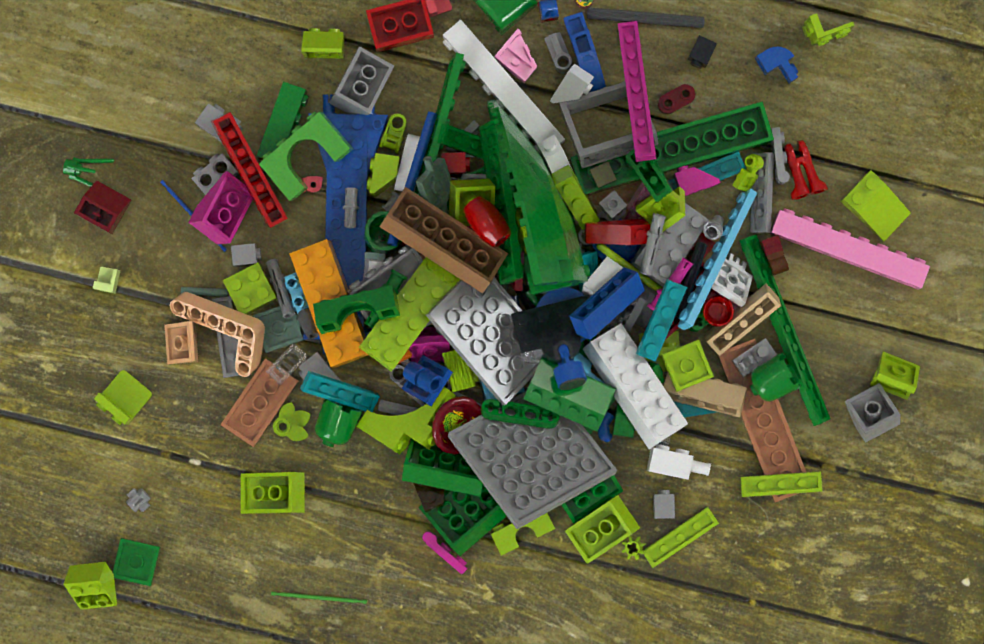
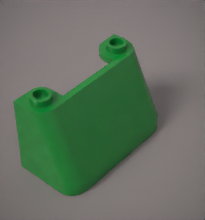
[474,0,537,36]

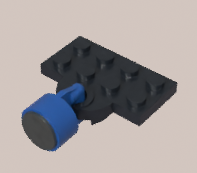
[511,295,600,390]

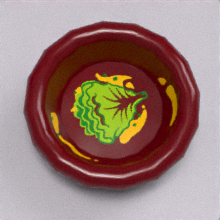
[432,396,481,455]

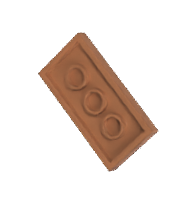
[221,359,299,447]

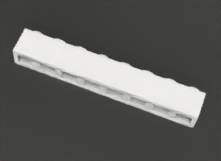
[443,19,565,155]

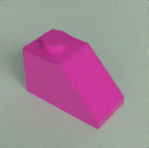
[673,165,720,196]

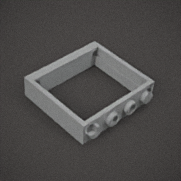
[559,81,658,168]

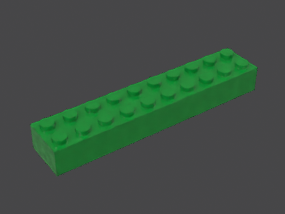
[570,101,774,195]

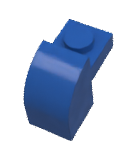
[755,47,798,84]

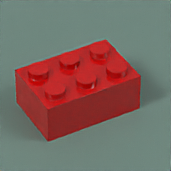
[366,0,434,52]

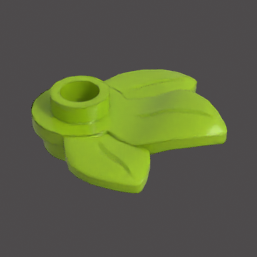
[273,402,311,441]

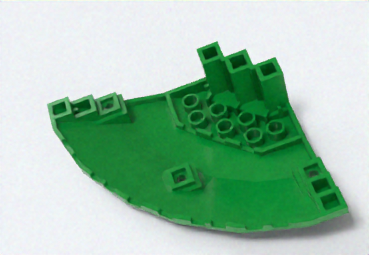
[487,99,591,296]

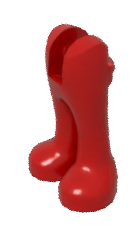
[784,140,828,200]

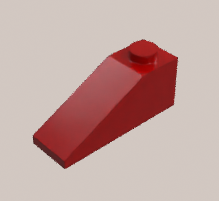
[585,219,650,245]

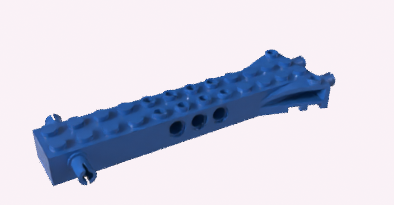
[303,94,389,354]

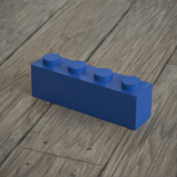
[569,267,645,340]

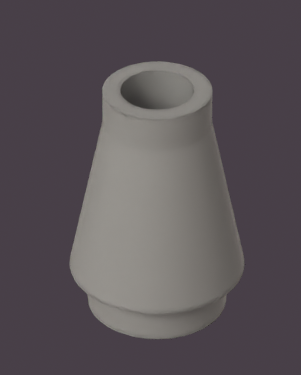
[703,215,724,240]

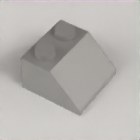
[845,383,901,443]

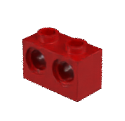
[441,152,470,177]

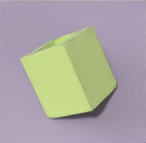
[93,267,120,294]

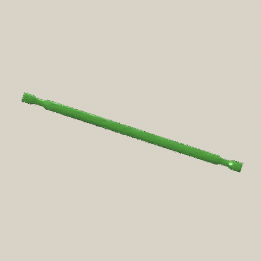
[271,591,367,604]

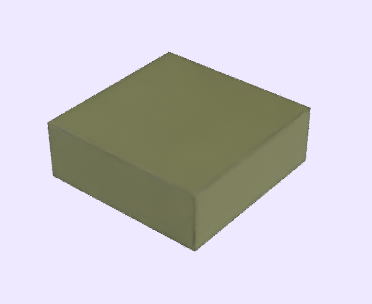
[590,162,617,188]

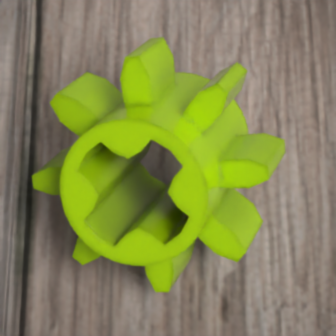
[621,535,646,560]

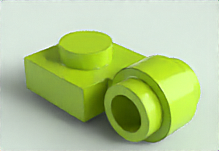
[732,154,764,191]

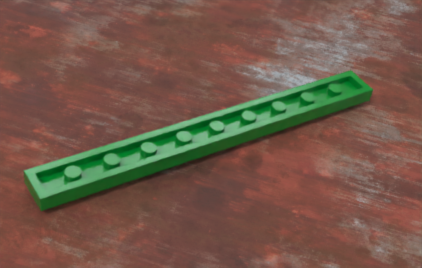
[739,234,831,426]

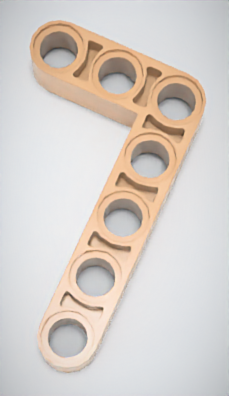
[170,292,265,377]

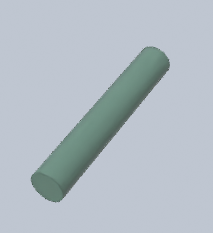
[181,287,229,297]

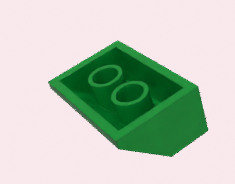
[561,475,623,524]

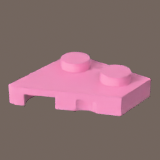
[494,29,537,83]

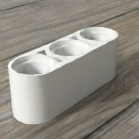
[394,134,420,192]

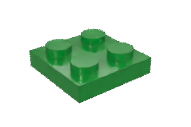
[113,538,161,586]

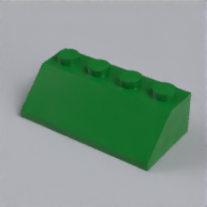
[523,356,616,431]

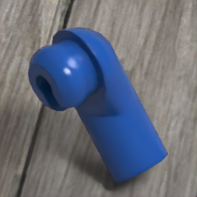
[597,412,615,443]

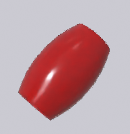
[463,196,511,248]

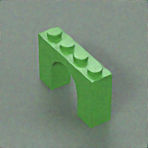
[259,111,353,201]

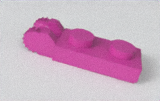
[422,532,468,574]

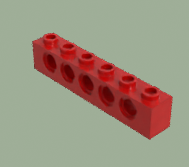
[211,112,288,228]

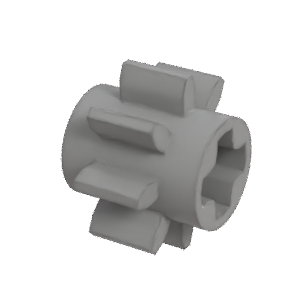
[126,488,151,512]

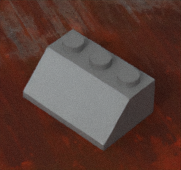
[329,46,394,115]

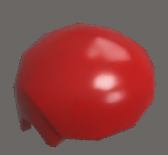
[703,296,734,327]

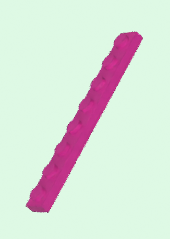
[618,21,656,162]

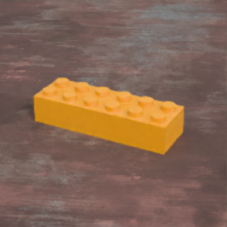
[289,239,368,368]

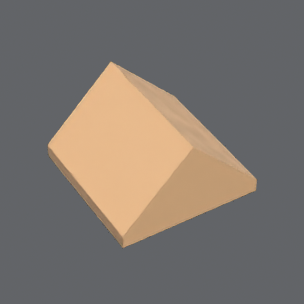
[165,321,198,364]

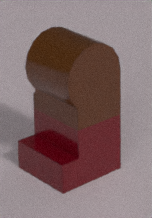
[760,235,789,275]

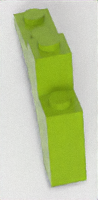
[356,387,456,455]

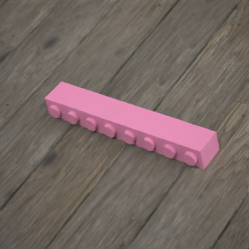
[770,208,930,290]

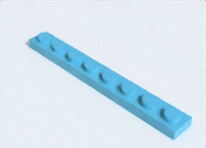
[678,189,757,330]

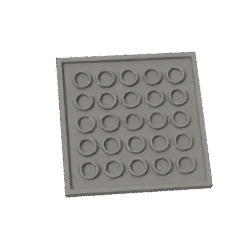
[448,391,617,529]

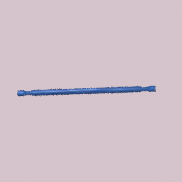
[160,180,227,252]

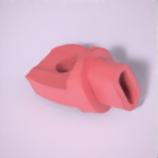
[301,176,323,193]

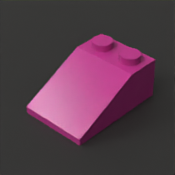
[188,171,253,244]

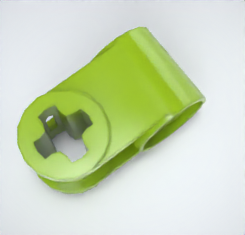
[379,113,407,154]

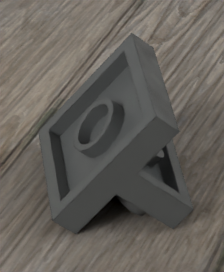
[617,285,657,332]

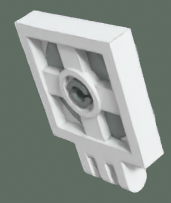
[711,253,753,307]

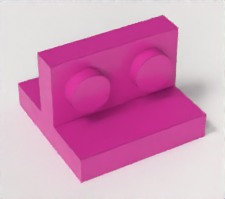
[409,327,450,363]

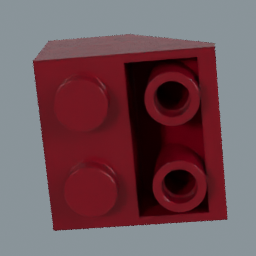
[74,180,132,234]

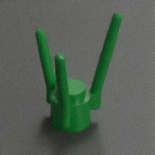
[63,157,114,187]

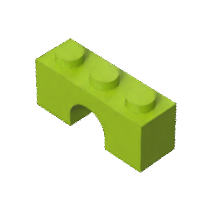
[551,164,600,230]
[490,513,555,556]

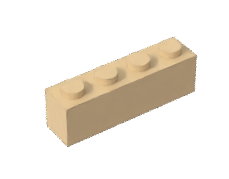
[705,284,781,356]
[663,372,747,417]

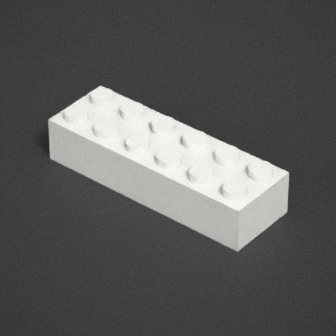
[583,323,688,449]

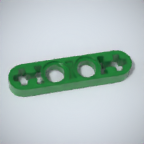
[481,399,560,429]

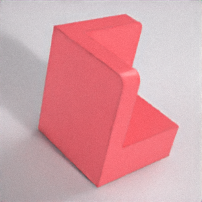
[425,0,452,17]

